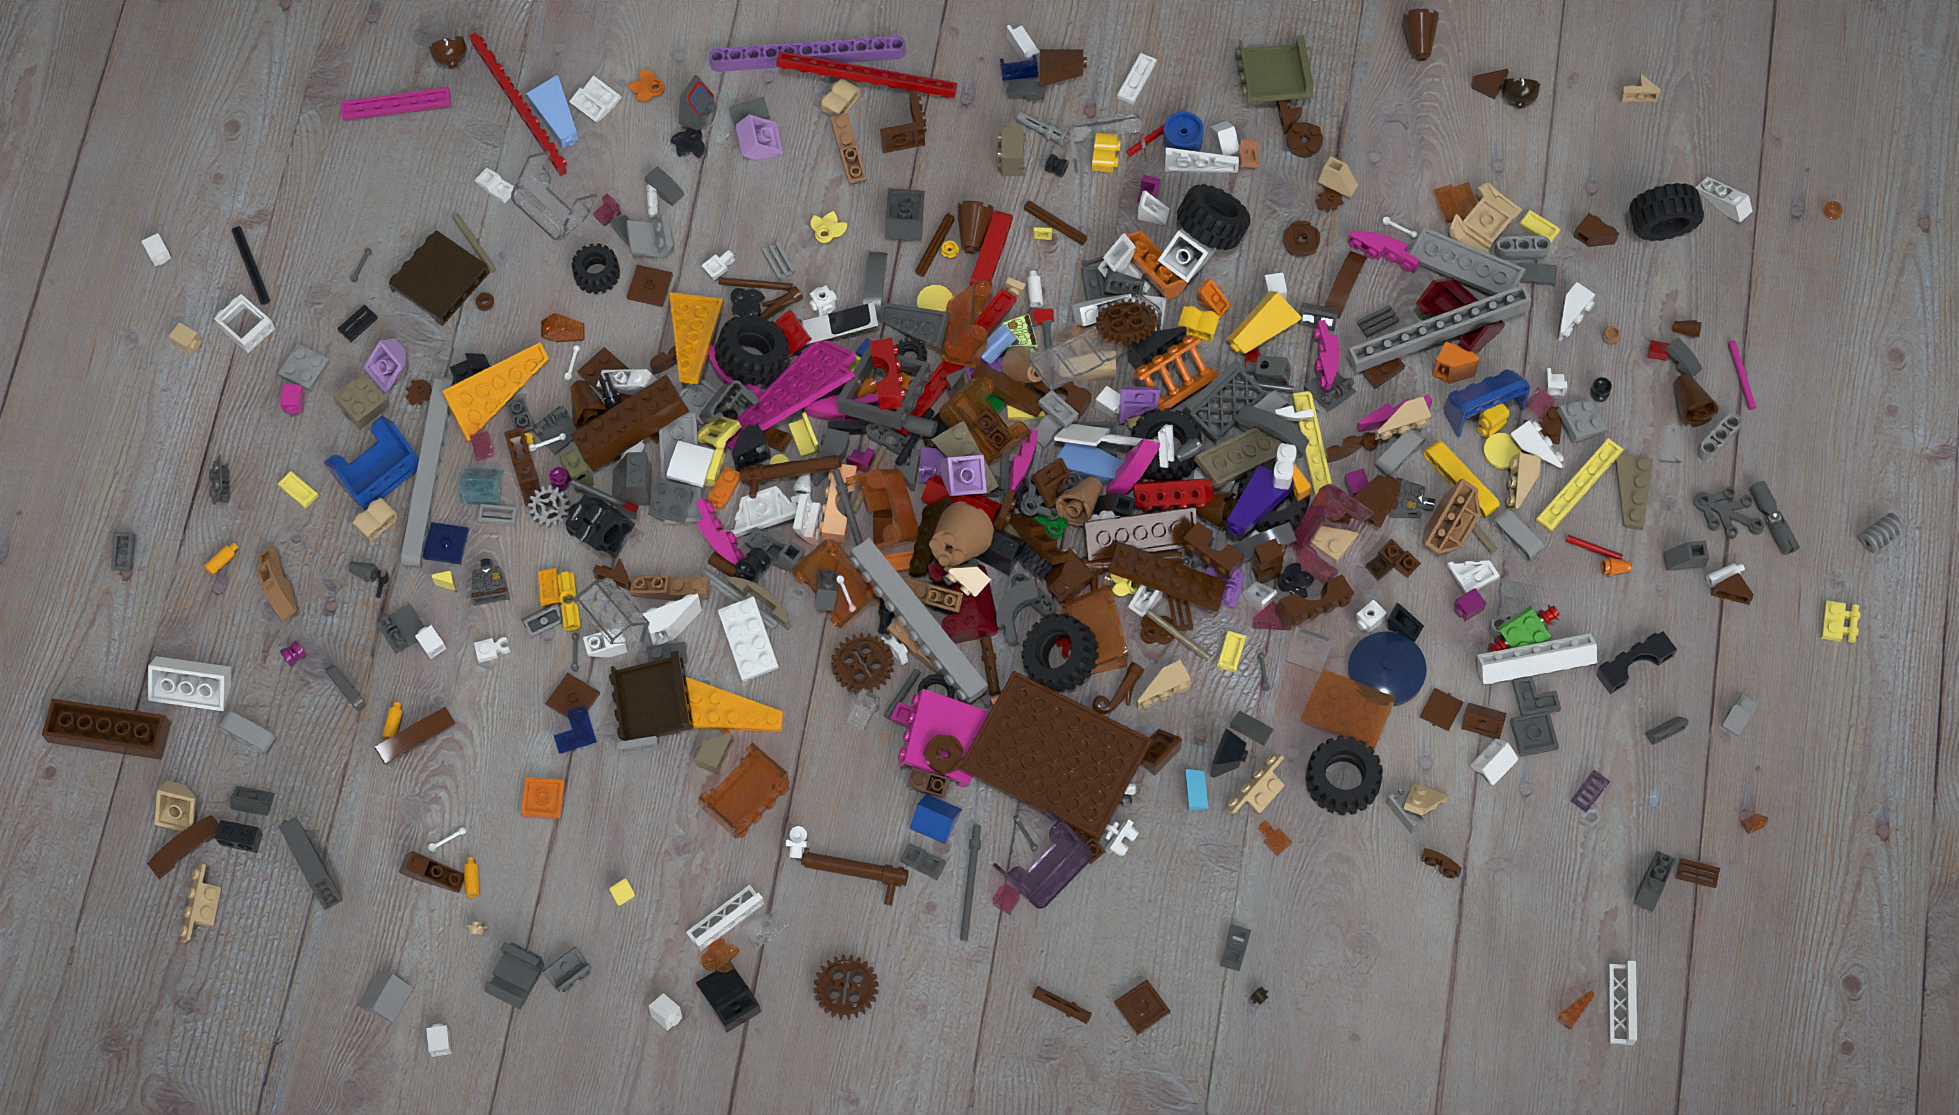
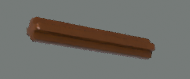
[1024,201,1087,245]
[915,213,954,277]

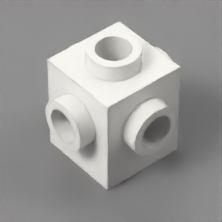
[809,285,837,316]

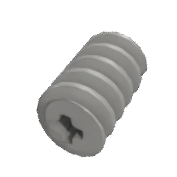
[1859,513,1902,552]

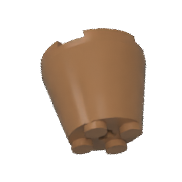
[929,502,994,567]

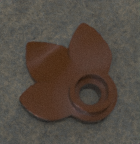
[1140,615,1174,644]

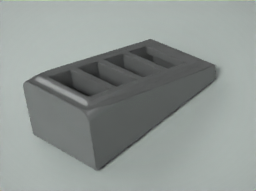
[1104,270,1145,298]
[111,532,136,571]

